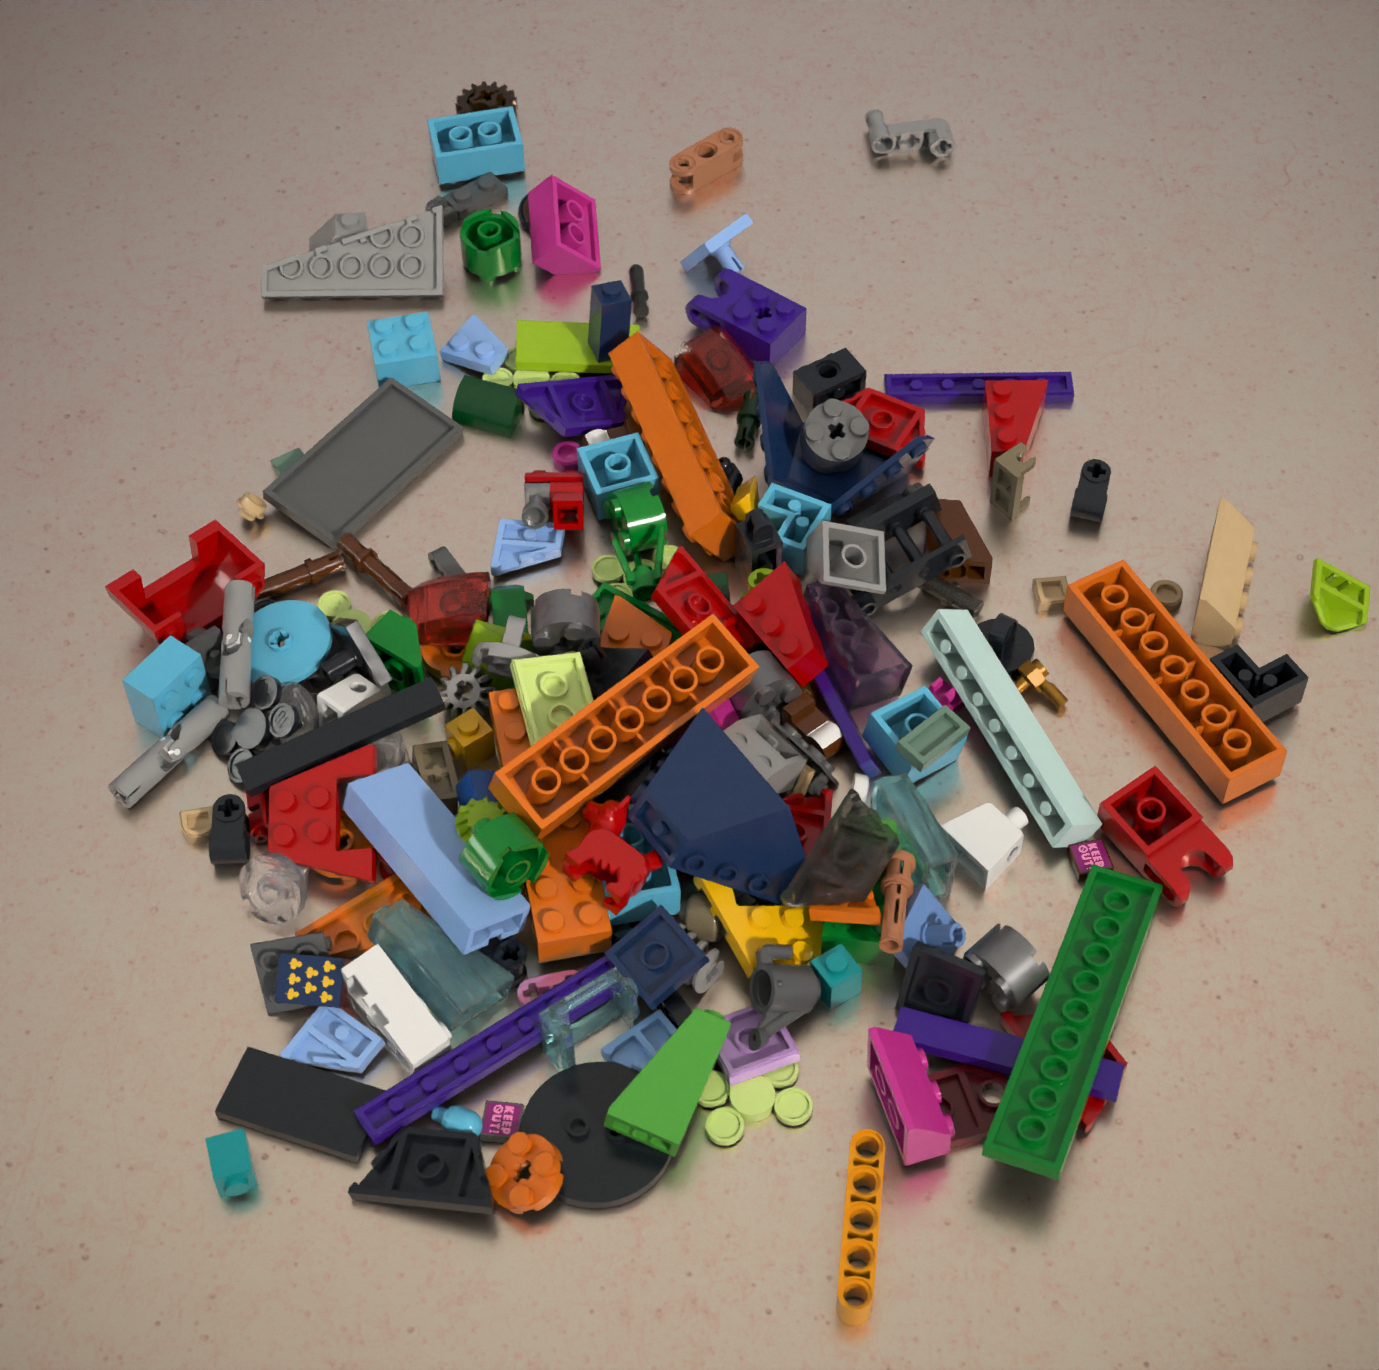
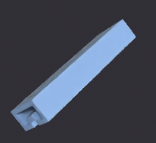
[343,763,531,955]

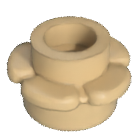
[236,492,267,521]

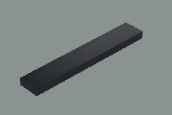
[235,677,447,797]

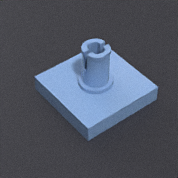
[680,213,753,273]

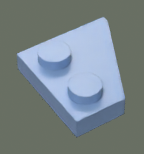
[440,315,509,375]
[490,519,565,576]
[279,1006,386,1073]
[601,1009,677,1072]

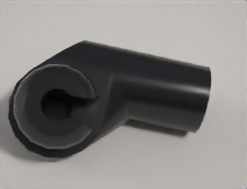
[719,457,743,494]

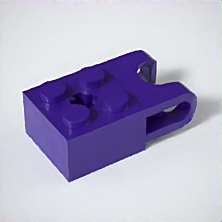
[685,268,807,366]

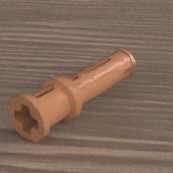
[879,850,916,954]

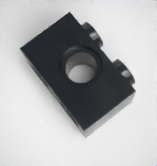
[792,348,866,413]

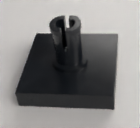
[319,617,392,687]
[578,638,653,700]
[895,941,987,1024]

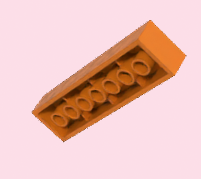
[608,331,740,562]
[1063,559,1287,804]
[488,614,759,840]
[489,688,612,963]

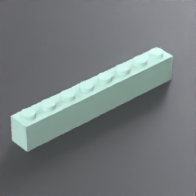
[920,609,1102,848]

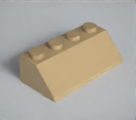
[1190,498,1259,649]

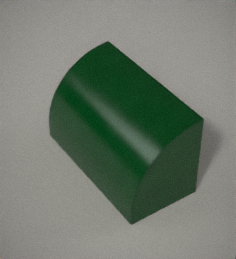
[452,375,525,438]

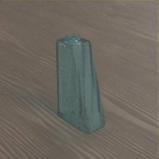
[870,773,959,899]
[367,899,515,1032]

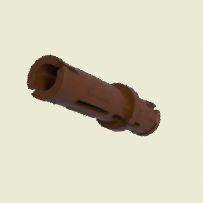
[336,533,417,607]
[256,549,347,601]

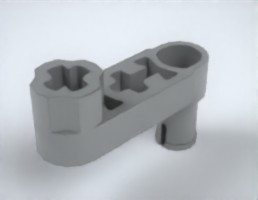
[865,109,956,157]

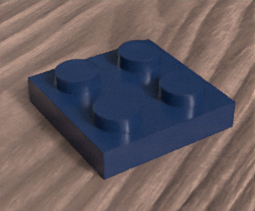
[604,905,710,1010]

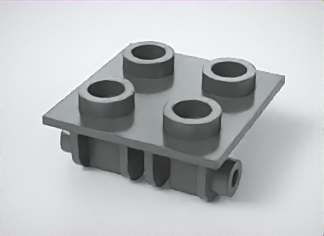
[770,718,839,796]
[250,931,333,1014]

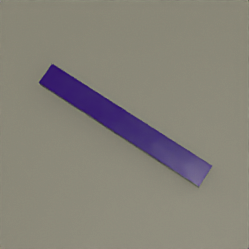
[353,955,631,1146]

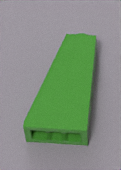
[604,1008,732,1157]

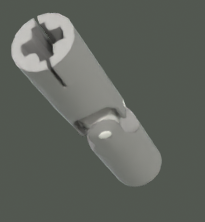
[218,580,255,710]
[108,694,230,808]

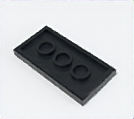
[215,1046,386,1163]

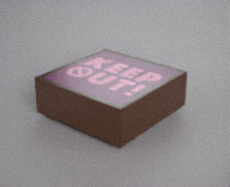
[1067,838,1114,881]

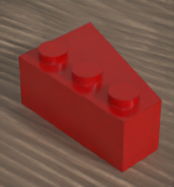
[982,380,1049,477]
[733,561,829,687]

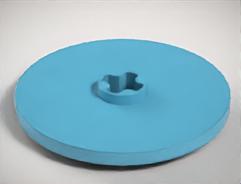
[251,600,333,688]

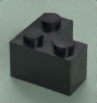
[1210,644,1309,722]

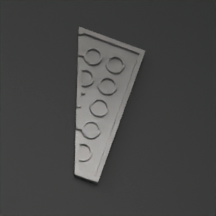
[261,205,444,299]

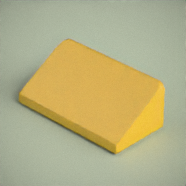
[730,476,760,522]

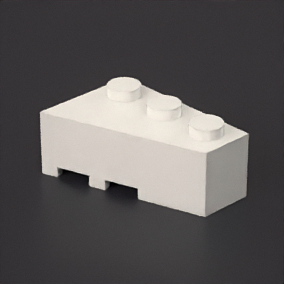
[341,944,453,1075]

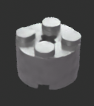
[800,398,869,474]
[530,589,601,660]
[729,650,802,725]
[963,923,1049,1013]

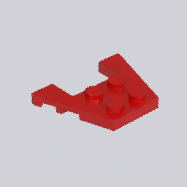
[268,745,377,884]

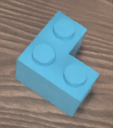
[758,483,832,575]

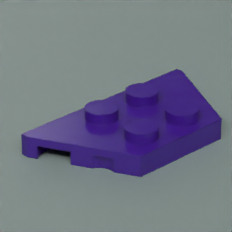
[515,375,627,437]

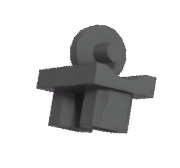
[185,625,223,692]

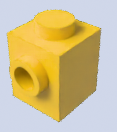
[444,708,496,772]

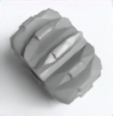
[438,662,497,719]

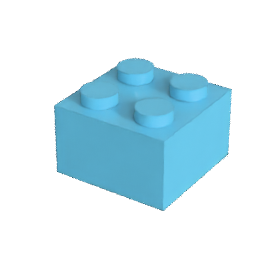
[367,311,441,387]
[577,432,660,520]
[122,635,212,738]
[862,686,967,788]

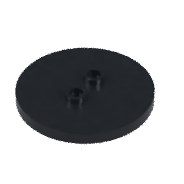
[520,1062,672,1208]

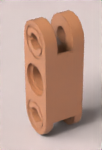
[669,128,743,195]

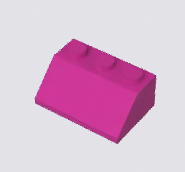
[528,175,601,275]
[867,1027,955,1166]

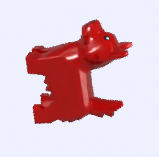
[562,794,665,915]

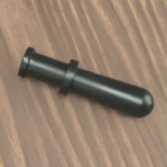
[629,264,649,318]

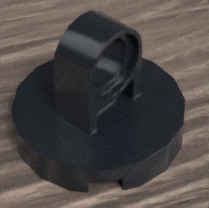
[978,613,1035,677]

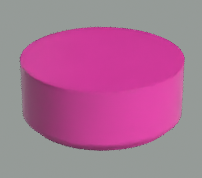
[552,441,581,472]

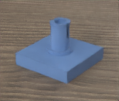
[894,884,966,968]

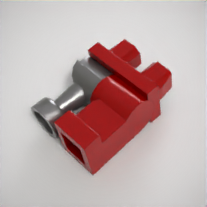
[522,470,584,530]

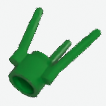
[612,526,665,601]

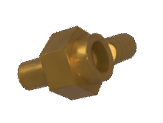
[1013,659,1068,709]

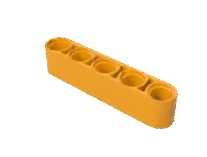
[836,1129,885,1326]

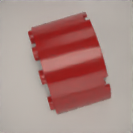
[105,519,265,645]

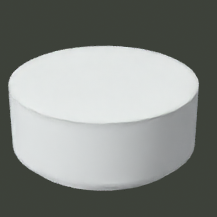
[849,773,869,810]

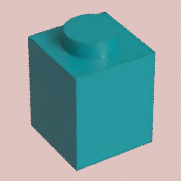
[810,944,863,1011]
[205,1128,258,1197]

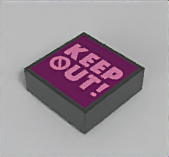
[480,1100,525,1143]

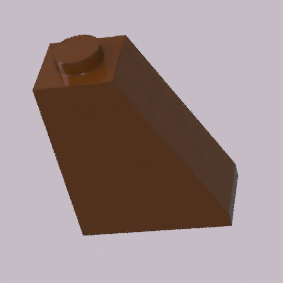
[924,499,993,584]

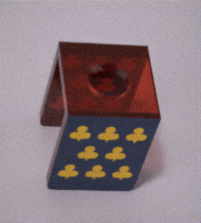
[275,953,354,1008]

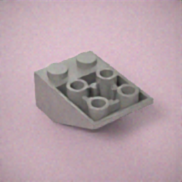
[724,713,809,794]

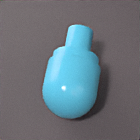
[431,1105,483,1137]

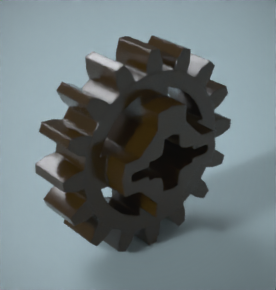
[456,81,518,118]

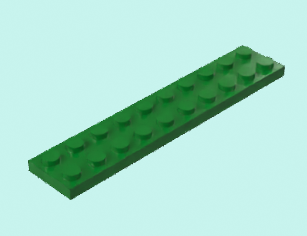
[982,864,1163,1181]

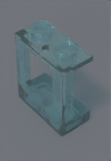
[539,967,640,1072]

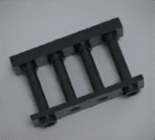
[845,483,972,621]

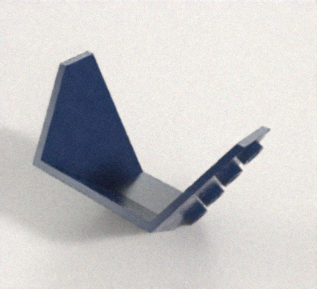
[752,361,935,518]
[628,707,814,906]

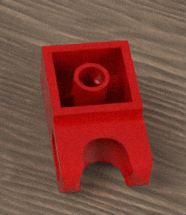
[1097,766,1233,907]

